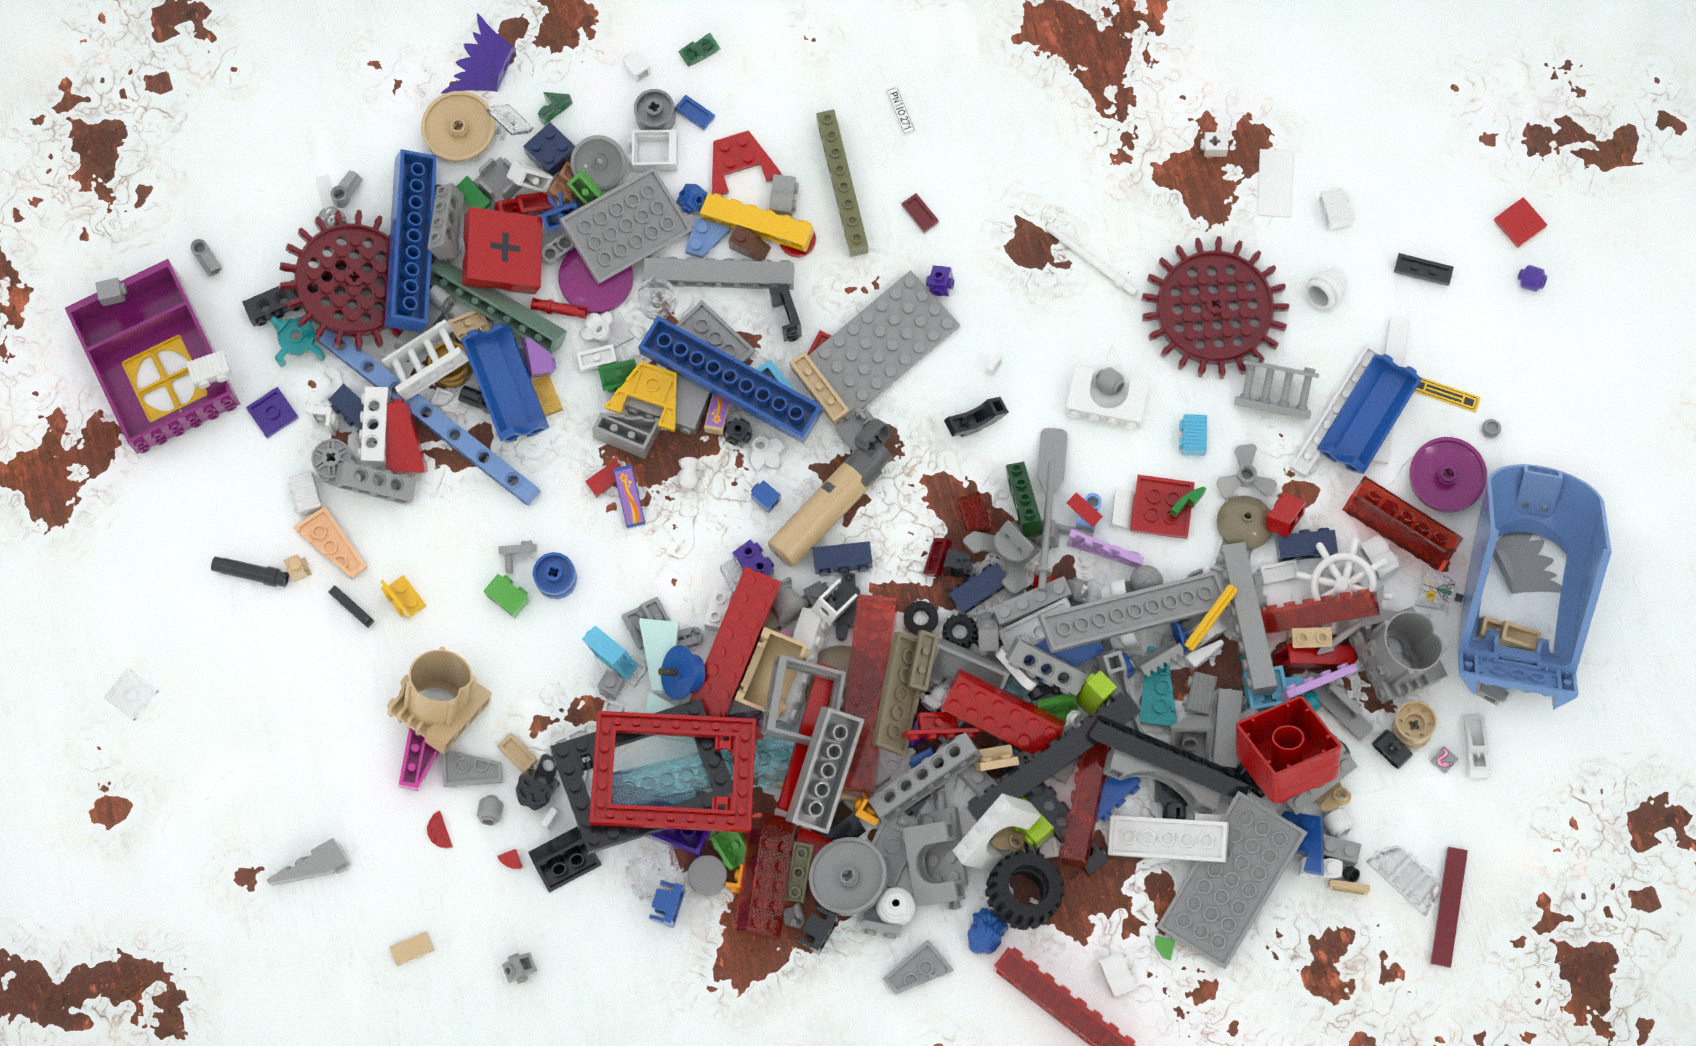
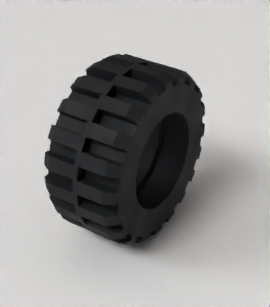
[985,850,1065,930]

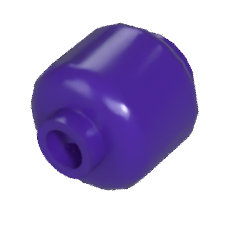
[1518,265,1548,292]

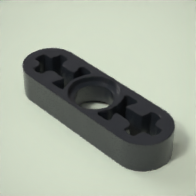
[328,585,375,628]

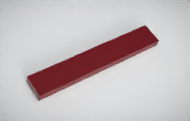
[1430,847,1468,968]

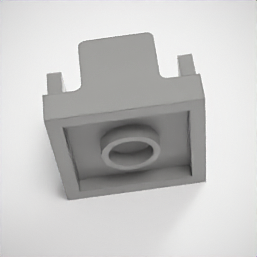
[473,157,522,204]

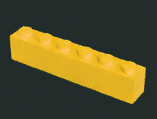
[700,193,814,252]

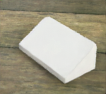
[1111,487,1134,529]

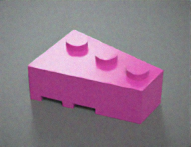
[398,728,439,791]

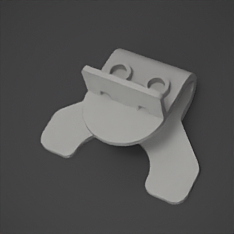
[963,520,1041,594]

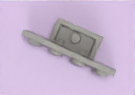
[1309,673,1373,741]

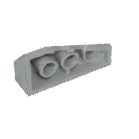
[267,838,351,886]

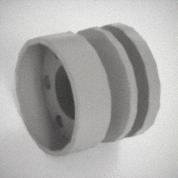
[311,439,356,486]

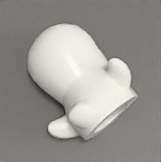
[678,457,702,490]
[920,682,947,713]

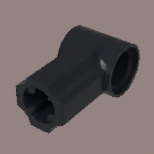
[458,385,489,414]

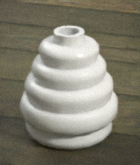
[1305,267,1346,309]
[876,887,915,926]

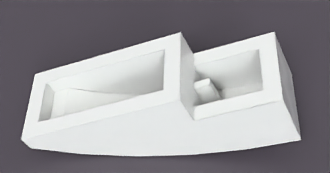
[1464,716,1491,778]

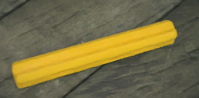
[1185,584,1238,651]

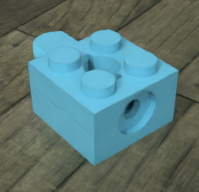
[1241,665,1303,712]

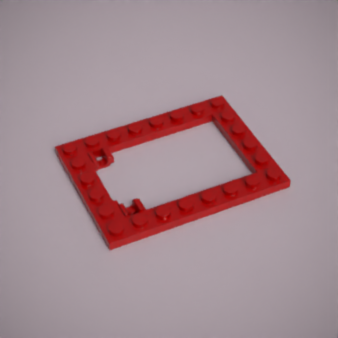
[589,710,756,833]

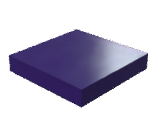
[246,387,299,439]

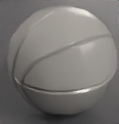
[1129,565,1163,592]

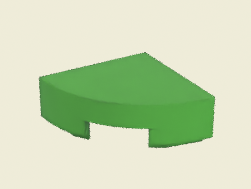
[1155,936,1175,961]

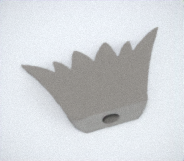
[1493,532,1561,594]

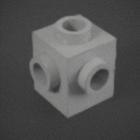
[502,952,537,984]

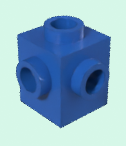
[676,184,708,214]

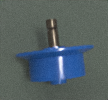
[658,645,705,700]

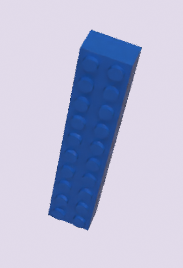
[385,149,437,333]
[638,315,823,444]

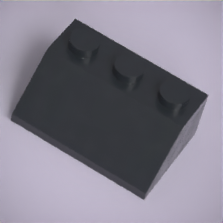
[528,826,602,893]

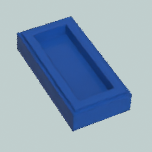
[675,94,715,131]

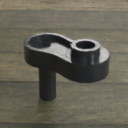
[1028,678,1063,701]

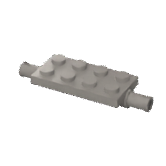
[920,791,969,910]

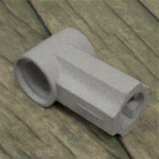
[331,170,363,208]
[190,239,223,277]

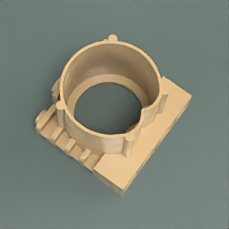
[387,646,492,755]

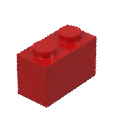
[1265,493,1306,538]

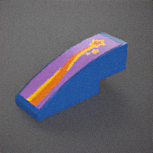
[613,464,646,528]

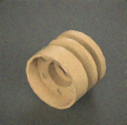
[1392,701,1437,749]

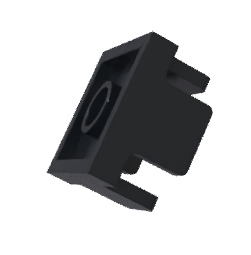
[797,906,838,955]

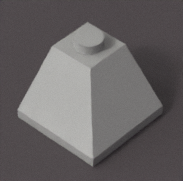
[1170,715,1211,760]

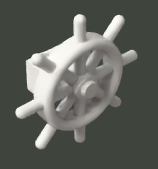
[1295,537,1394,635]

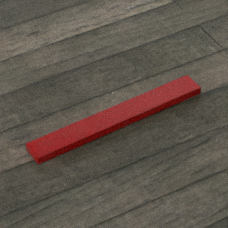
[777,662,837,812]

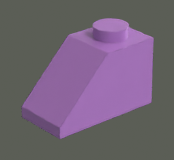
[522,337,556,378]

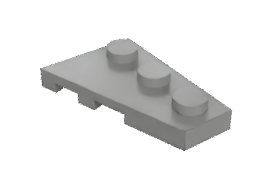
[442,750,503,788]
[883,940,954,994]

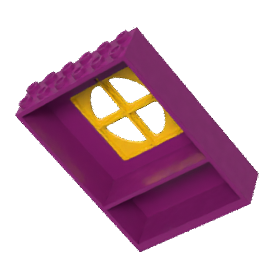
[65,259,240,454]

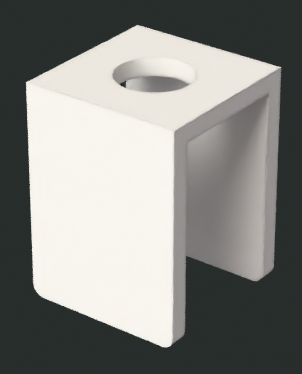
[811,578,858,626]

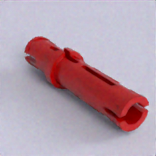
[530,298,588,319]

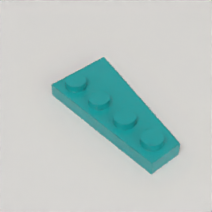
[1139,646,1177,728]

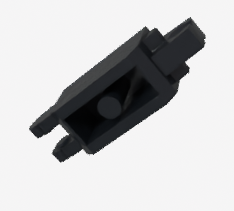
[832,572,861,641]

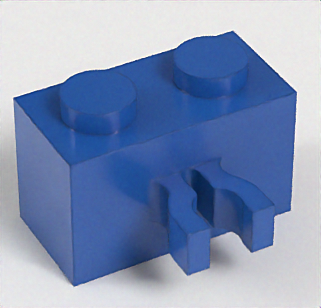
[541,191,581,232]

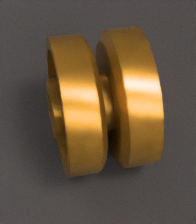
[428,341,473,388]

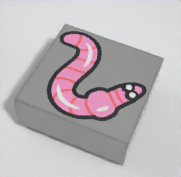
[1430,746,1459,774]

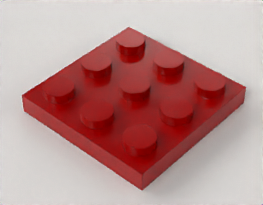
[1130,474,1195,539]

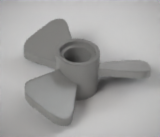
[1216,444,1277,499]

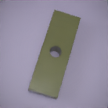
[784,841,814,903]

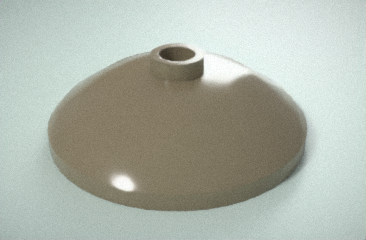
[1216,496,1273,550]

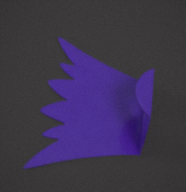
[441,13,517,93]

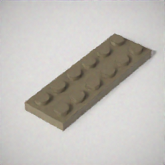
[872,632,919,756]

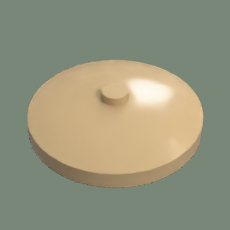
[421,91,496,163]

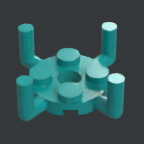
[270,317,326,367]

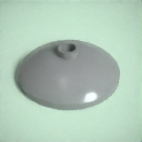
[571,135,626,191]

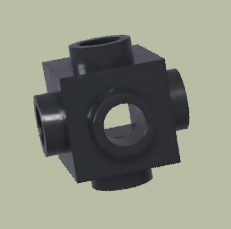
[724,417,753,448]

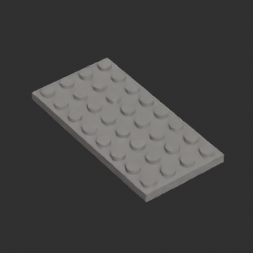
[808,270,960,421]
[1157,791,1308,970]

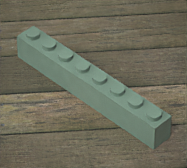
[430,260,567,354]

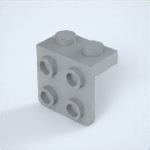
[861,900,902,939]

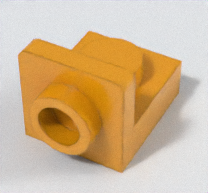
[853,793,879,826]
[725,864,750,894]

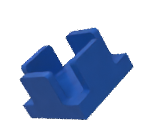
[649,880,686,928]

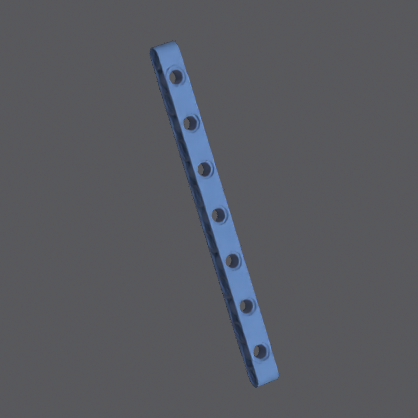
[317,330,541,506]

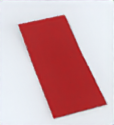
[1066,492,1103,527]

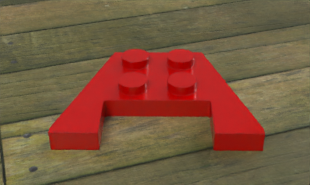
[712,130,782,195]

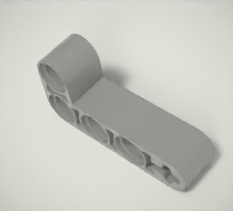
[394,285,455,349]

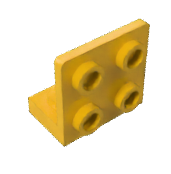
[380,575,427,619]

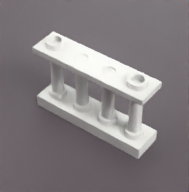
[382,319,469,401]

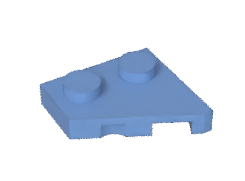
[685,217,731,259]

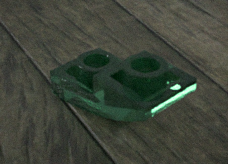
[678,33,721,67]

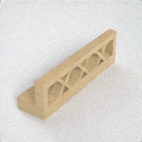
[789,351,850,427]

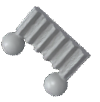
[1130,634,1184,677]

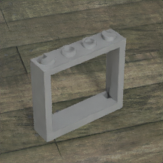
[761,654,847,746]

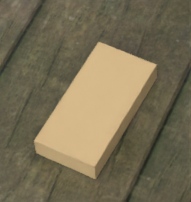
[497,733,538,773]
[1327,879,1370,895]
[390,932,434,966]

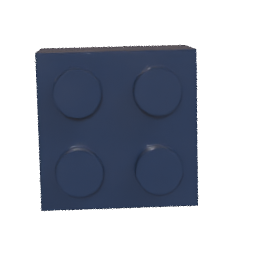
[523,122,576,176]

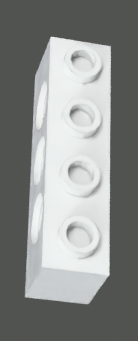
[358,387,391,466]

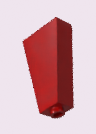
[386,399,428,473]
[1273,643,1357,671]

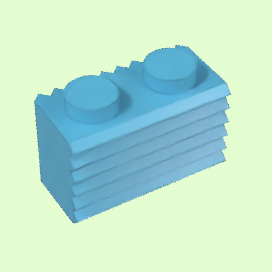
[1179,414,1207,456]

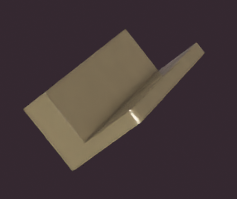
[907,630,939,694]

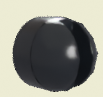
[1342,866,1360,883]

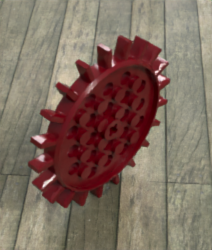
[279,210,402,351]
[1141,236,1290,379]

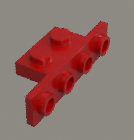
[901,712,981,741]

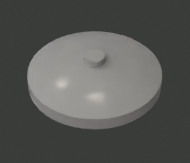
[809,837,888,916]

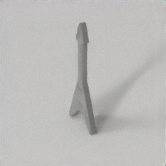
[1317,585,1400,655]

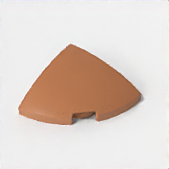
[545,161,584,207]

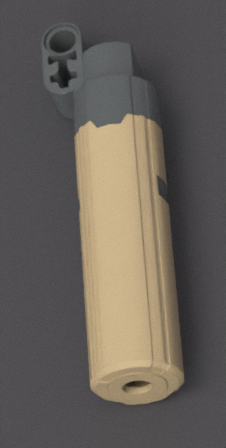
[768,418,893,567]

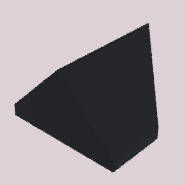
[823,801,866,840]

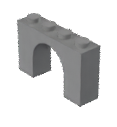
[903,820,966,907]

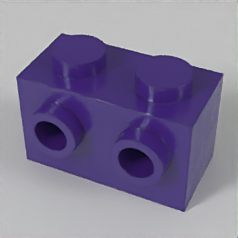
[732,539,775,576]

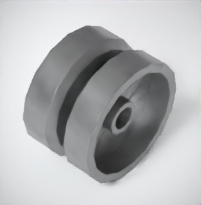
[634,89,676,130]

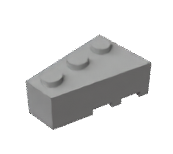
[593,413,661,459]

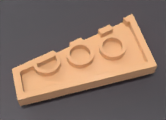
[293,506,367,579]

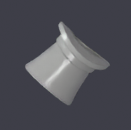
[773,577,809,625]

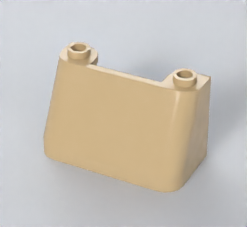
[734,627,810,718]

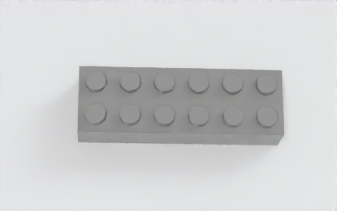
[785,706,864,834]

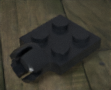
[1155,780,1188,820]

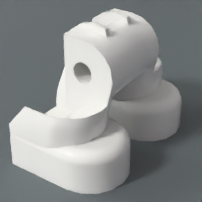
[1101,578,1143,651]

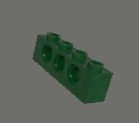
[1006,461,1042,537]

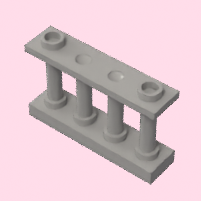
[1234,356,1319,419]

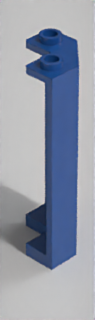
[461,323,550,443]
[1317,354,1422,474]

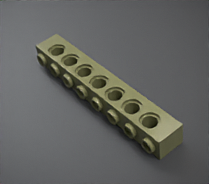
[816,109,868,257]

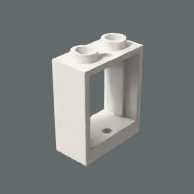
[628,129,678,172]

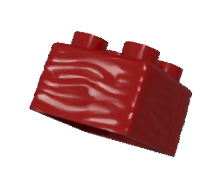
[1236,696,1341,803]

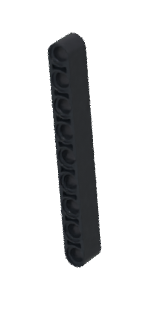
[1087,715,1254,798]

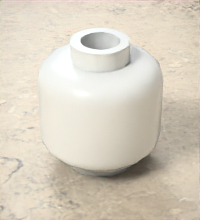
[1323,808,1353,838]

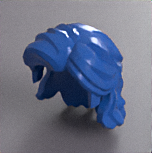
[967,908,1009,954]

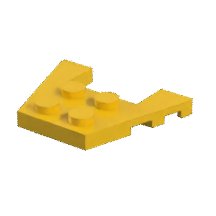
[604,361,677,432]

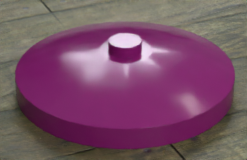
[558,248,634,314]
[1409,437,1487,513]

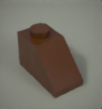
[728,225,771,261]

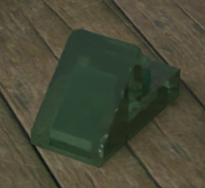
[537,92,573,126]

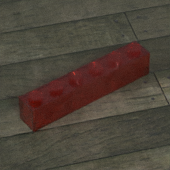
[1261,588,1380,634]

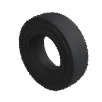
[904,601,938,635]

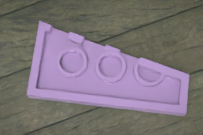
[1067,529,1144,568]
[1280,662,1358,701]

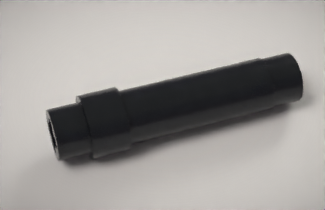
[211,556,289,587]

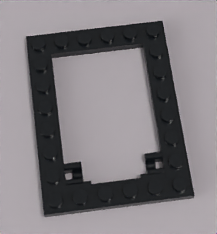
[550,699,733,855]

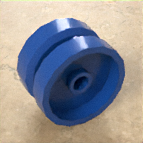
[532,552,578,599]

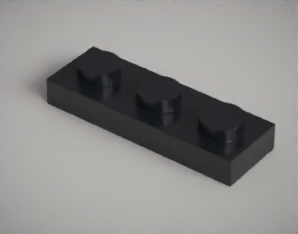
[1394,253,1454,286]

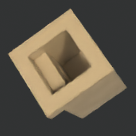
[283,554,312,582]

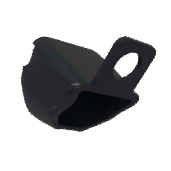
[515,754,560,811]

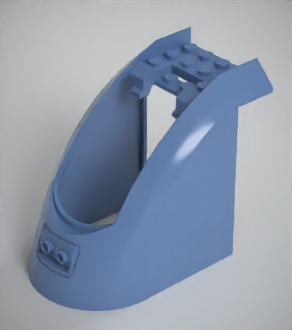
[1458,464,1612,710]

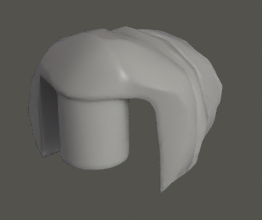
[783,903,805,929]

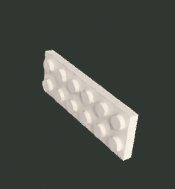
[1108,815,1229,863]

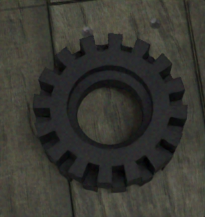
[942,613,977,648]

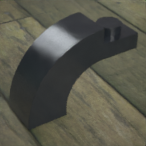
[944,396,1009,437]

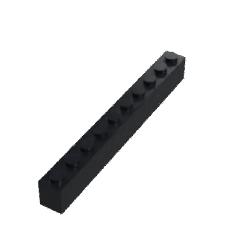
[966,692,1141,823]

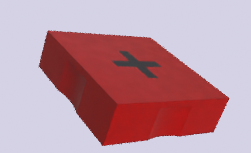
[462,207,543,295]

